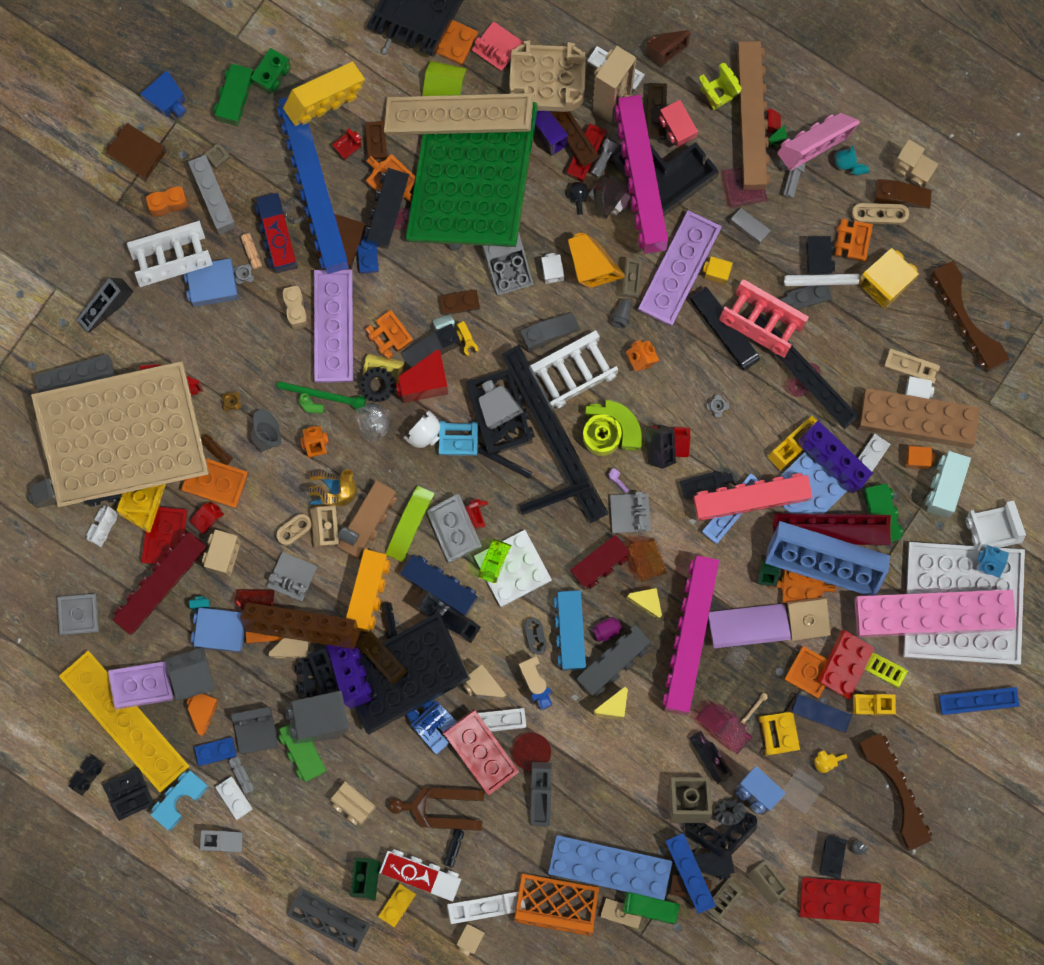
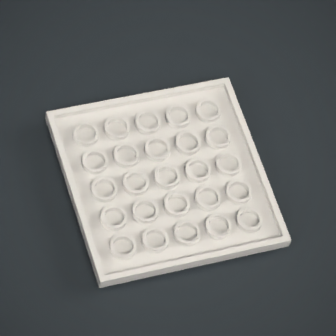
[903,542,1025,665]

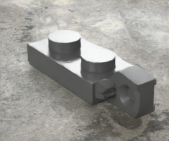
[779,285,832,310]

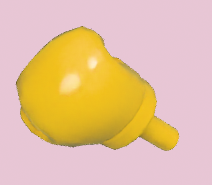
[814,751,847,773]

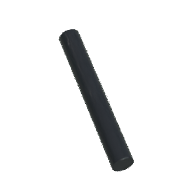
[478,446,533,479]

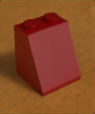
[396,350,448,403]

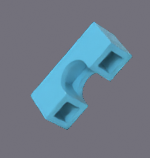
[151,771,209,832]

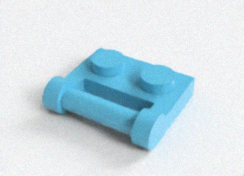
[439,421,478,456]

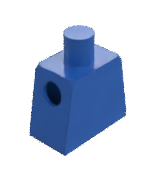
[141,71,187,118]

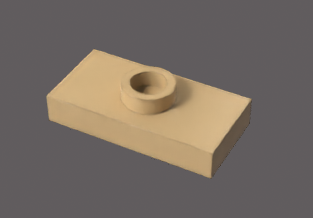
[600,898,641,929]

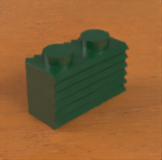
[349,857,380,901]

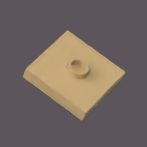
[787,597,831,641]

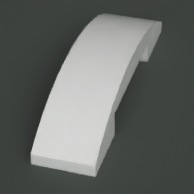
[447,892,526,924]

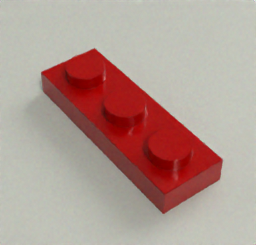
[566,123,607,182]

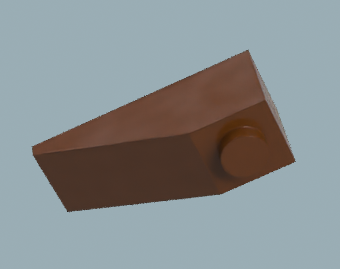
[874,179,932,209]

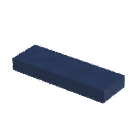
[791,694,852,733]

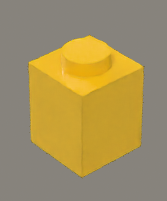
[703,256,733,285]

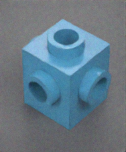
[977,545,1009,578]

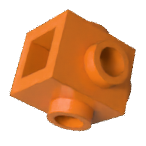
[626,340,659,372]
[300,426,329,458]

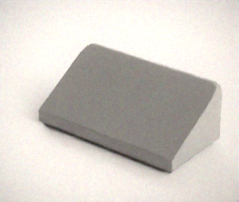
[730,208,771,245]

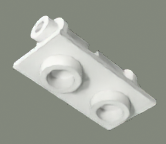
[86,505,118,547]

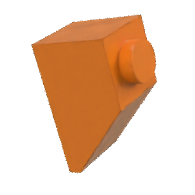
[187,694,219,737]

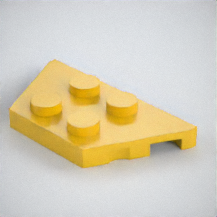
[117,484,166,532]

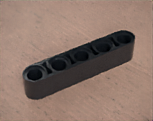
[690,286,760,371]

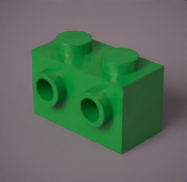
[250,48,291,95]

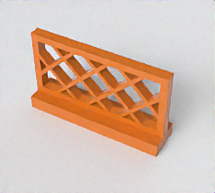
[513,874,599,936]

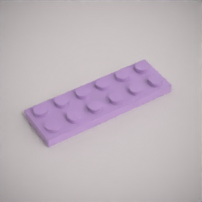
[638,210,722,327]
[314,270,353,383]

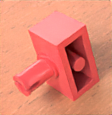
[658,100,698,147]

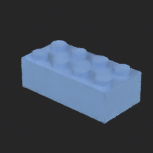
[734,766,786,815]

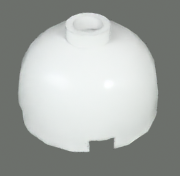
[403,410,440,448]

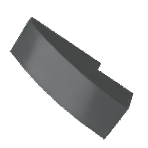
[531,762,552,826]

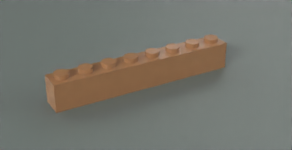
[737,41,770,191]

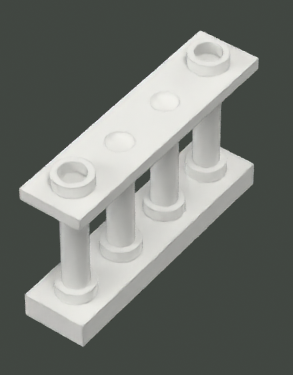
[127,221,213,287]
[530,330,618,409]

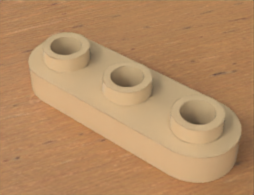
[852,203,909,225]

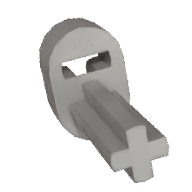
[591,137,622,177]
[778,158,806,198]

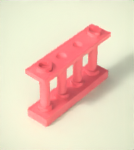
[719,279,809,358]

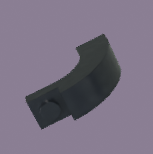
[413,589,481,643]

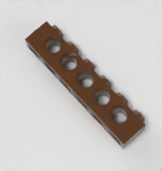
[240,603,360,649]

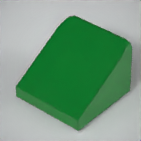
[768,125,788,147]

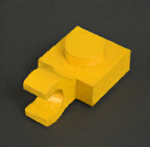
[456,321,479,357]

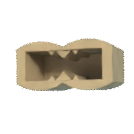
[283,286,308,330]

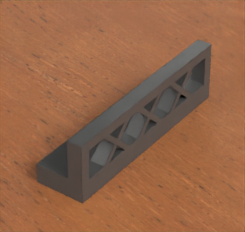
[287,888,371,953]

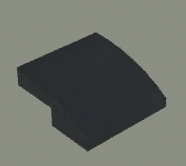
[102,767,155,821]

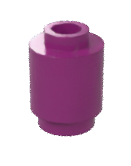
[592,617,622,642]

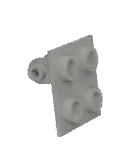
[610,492,651,533]
[267,552,318,602]

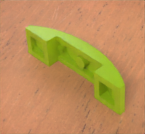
[386,486,435,563]

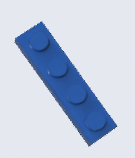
[939,687,1019,716]
[666,833,716,914]

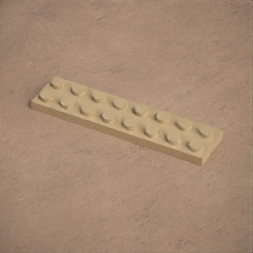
[384,93,534,135]

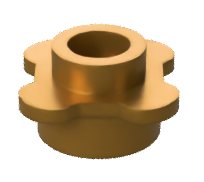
[222,392,242,412]

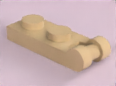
[883,348,940,385]

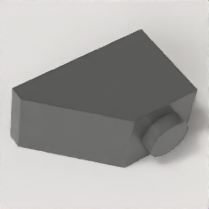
[28,478,57,508]

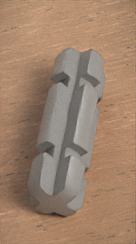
[229,757,254,794]

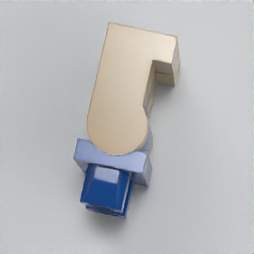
[518,656,552,710]

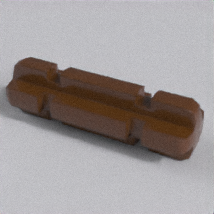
[201,434,233,465]

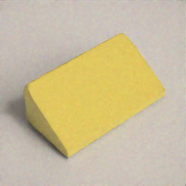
[362,354,405,383]

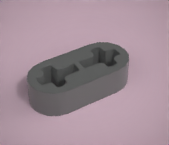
[525,618,547,655]

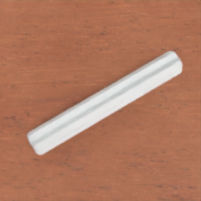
[784,274,860,286]

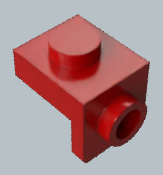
[332,128,362,161]
[465,499,489,529]
[190,502,224,534]

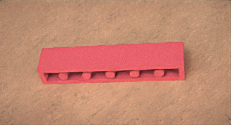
[693,473,813,521]

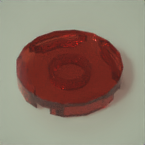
[512,733,551,772]

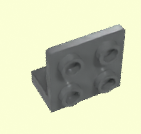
[231,707,278,754]

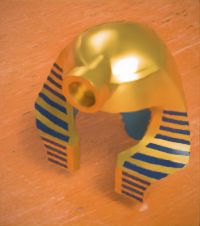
[309,469,357,508]

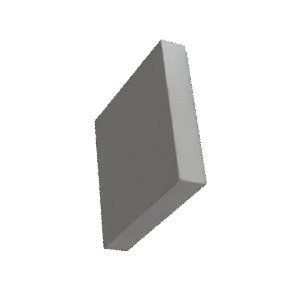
[57,594,99,636]

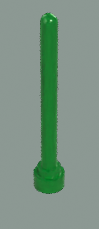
[276,381,366,412]

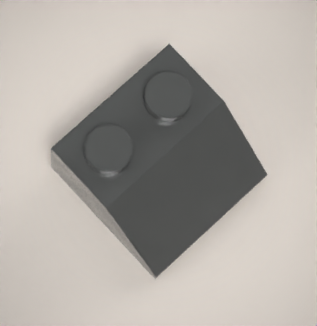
[166,648,215,701]

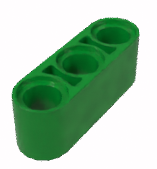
[622,892,680,924]

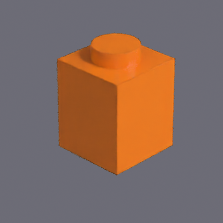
[906,446,935,470]

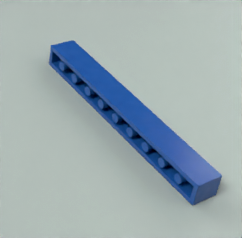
[277,97,349,274]

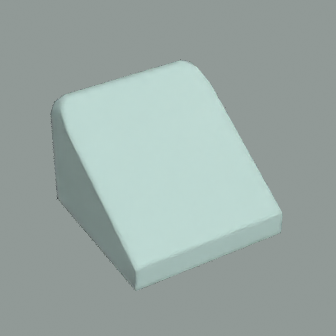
[433,314,455,331]

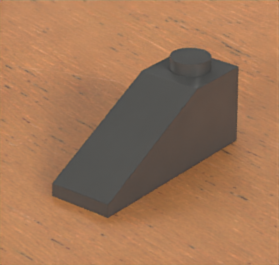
[521,312,580,353]

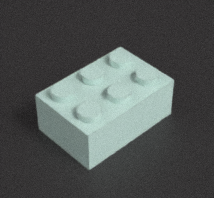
[925,451,971,518]

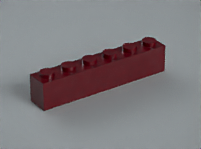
[773,514,892,546]
[113,532,208,635]

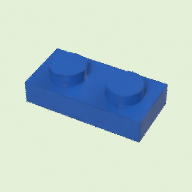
[358,235,379,274]
[194,737,237,766]

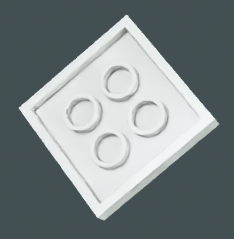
[474,530,552,607]

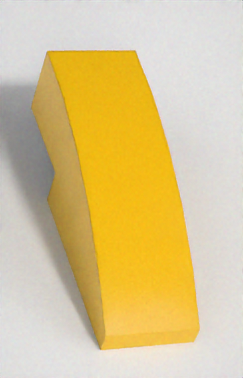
[768,416,817,471]

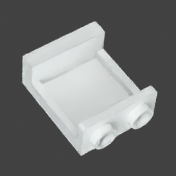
[966,501,1026,552]

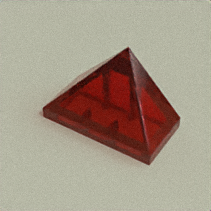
[235,589,275,610]

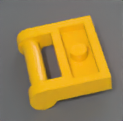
[758,712,800,756]

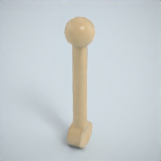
[740,693,768,726]

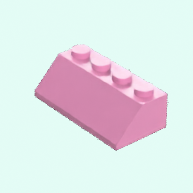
[777,113,860,171]

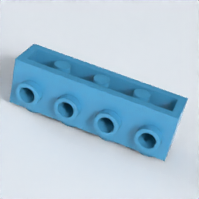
[554,590,586,671]

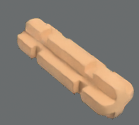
[241,233,262,270]

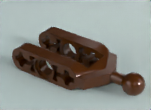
[388,788,484,831]

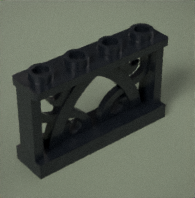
[466,369,535,456]

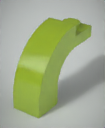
[585,400,642,451]

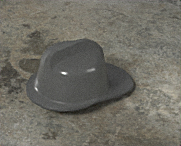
[251,410,281,452]

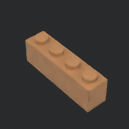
[337,480,398,560]

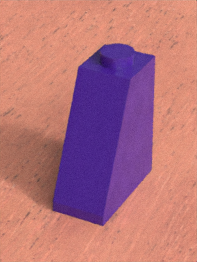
[534,110,568,156]

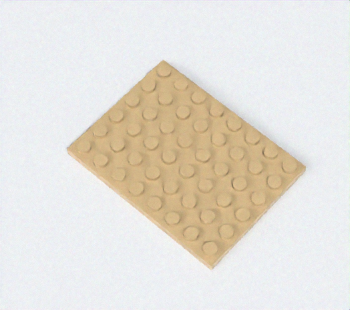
[31,361,209,507]

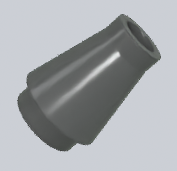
[611,299,632,328]

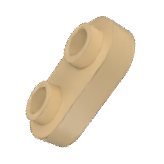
[277,514,312,546]

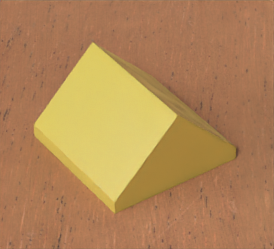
[593,687,628,720]

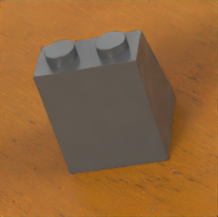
[286,691,349,744]

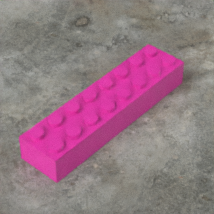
[614,95,668,254]
[662,555,719,716]

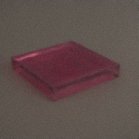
[723,167,768,208]

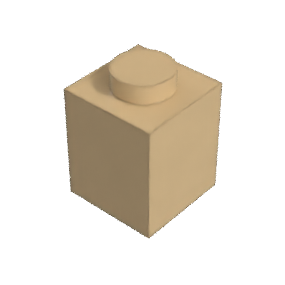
[457,924,485,956]

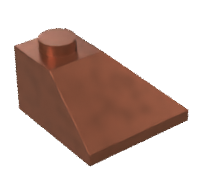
[646,30,691,68]

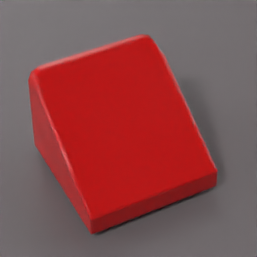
[766,109,781,132]

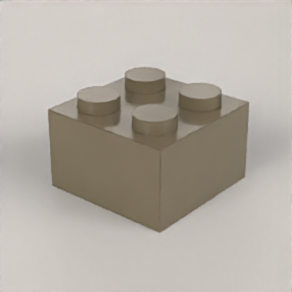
[668,777,712,823]

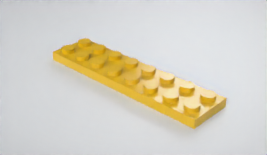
[59,651,190,793]

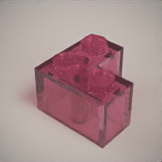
[695,701,752,755]

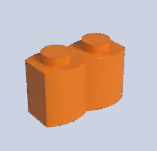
[146,187,188,217]

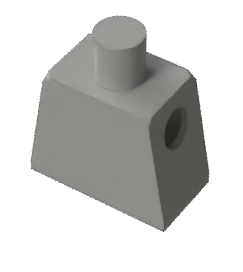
[479,380,523,430]

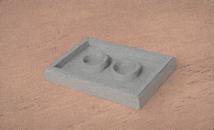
[426,494,482,563]

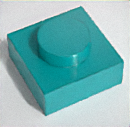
[189,596,211,611]

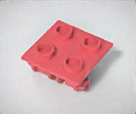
[472,21,523,71]

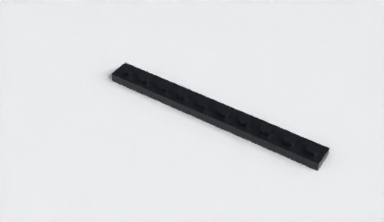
[501,345,609,523]

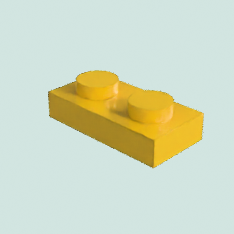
[378,884,416,928]

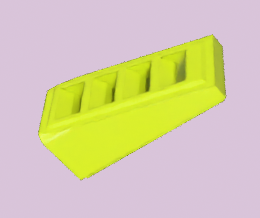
[865,653,908,688]

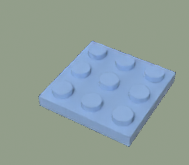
[780,451,847,514]

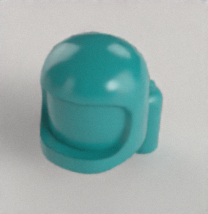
[834,145,870,176]

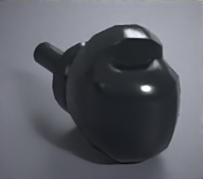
[567,182,587,215]

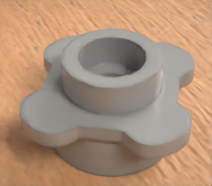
[234,264,254,284]
[707,395,729,418]

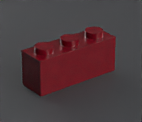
[570,535,630,590]

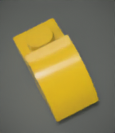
[853,694,896,716]

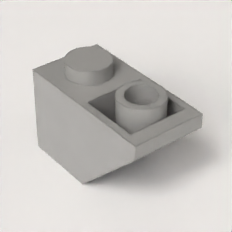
[200,830,243,853]

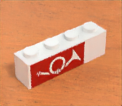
[379,849,462,902]

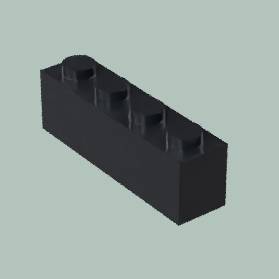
[364,168,410,249]

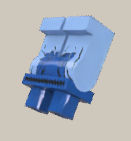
[406,700,457,755]

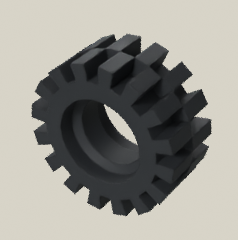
[360,367,396,403]

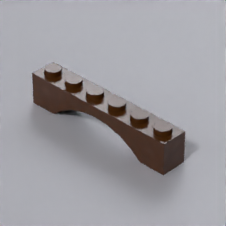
[931,260,1010,373]
[858,733,932,851]

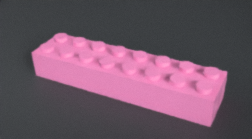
[855,590,1016,638]

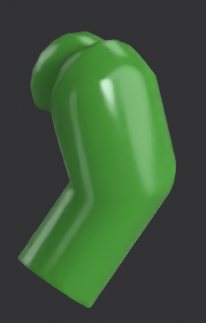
[299,393,324,414]

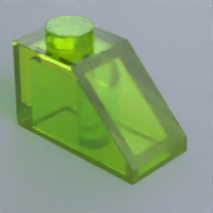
[478,539,512,584]

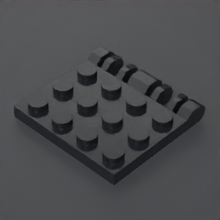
[367,0,463,57]

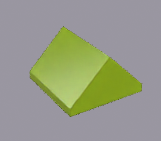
[422,61,467,96]

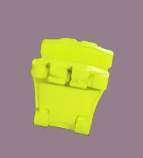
[699,63,742,110]

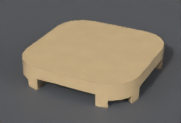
[509,40,586,112]

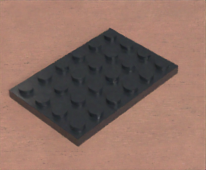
[355,612,471,735]

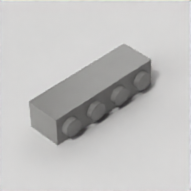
[188,155,236,235]

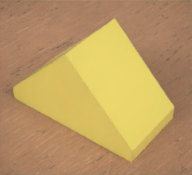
[627,588,662,620]

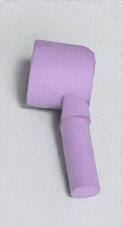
[608,468,629,493]

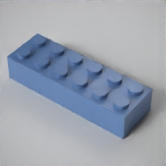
[765,521,890,596]
[548,835,672,900]

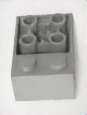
[482,232,534,296]

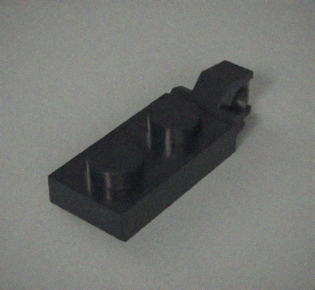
[679,471,734,501]
[690,731,732,784]

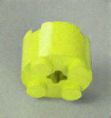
[583,414,622,456]

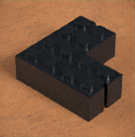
[612,142,719,216]

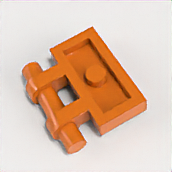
[834,219,873,262]
[365,310,414,359]

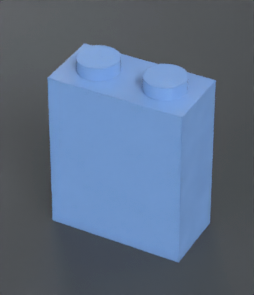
[184,258,239,307]
[191,608,244,653]

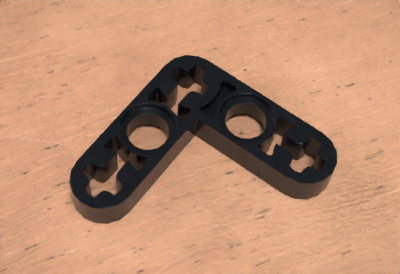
[685,813,757,858]

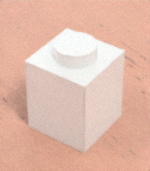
[541,253,564,284]
[905,376,934,399]

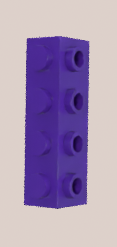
[797,421,873,494]
[327,645,372,709]

